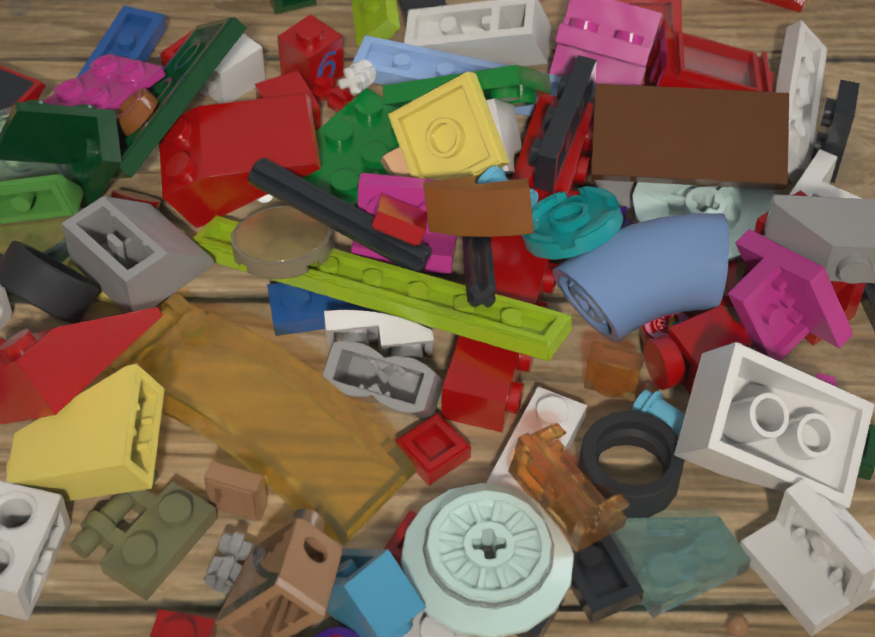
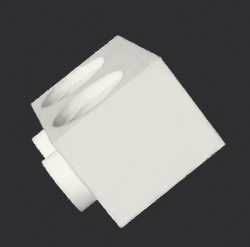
[0,481,71,621]

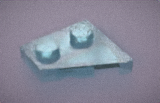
[601,517,751,618]

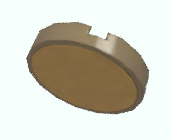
[231,205,333,279]

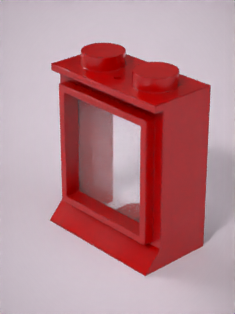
[647,19,774,92]

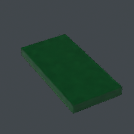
[111,17,247,179]

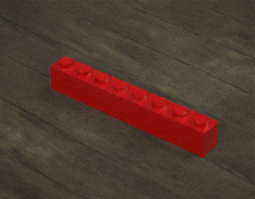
[441,95,594,433]

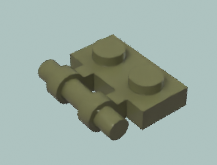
[70,469,217,601]

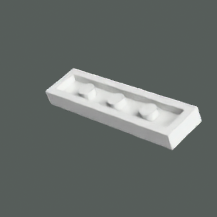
[775,20,827,183]

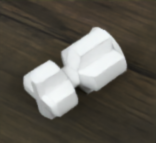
[338,60,376,95]

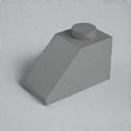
[764,195,875,284]

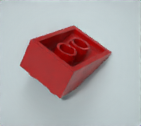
[159,93,321,229]
[0,307,163,425]

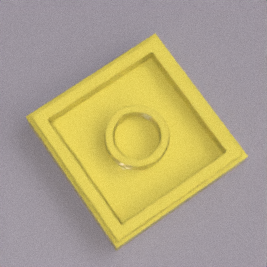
[388,71,510,181]

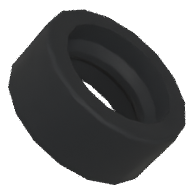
[0,241,99,324]
[577,411,685,520]

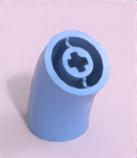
[552,213,729,343]

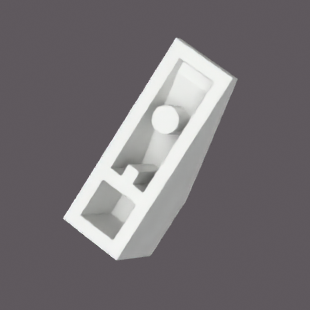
[404,0,551,66]

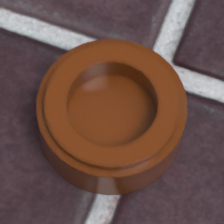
[115,88,158,136]

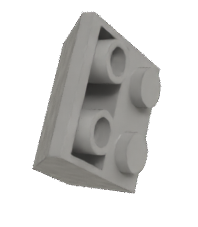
[61,196,214,313]

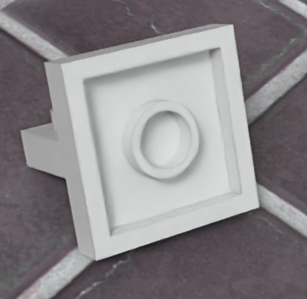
[738,480,875,637]

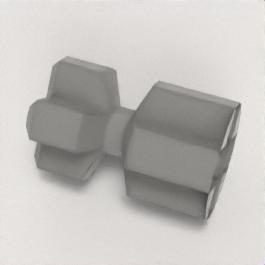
[204,532,254,594]

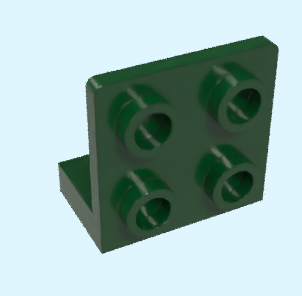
[0,100,122,208]

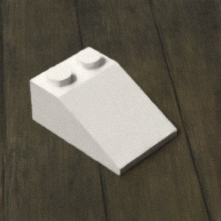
[674,342,874,509]

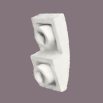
[324,310,434,362]

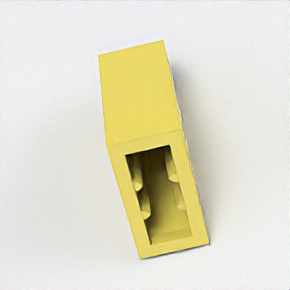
[6,364,165,502]

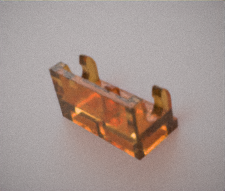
[508,423,630,552]

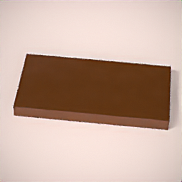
[591,83,789,190]

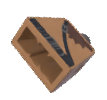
[215,509,342,637]

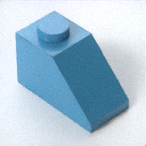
[326,548,426,637]

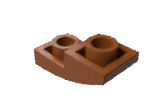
[423,176,534,237]

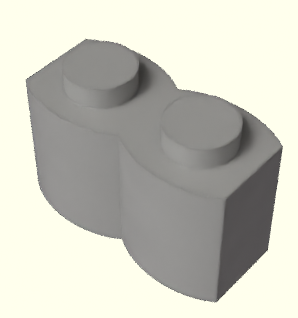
[322,341,444,418]

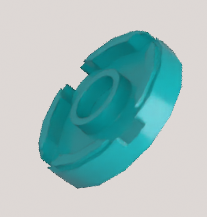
[522,186,624,259]

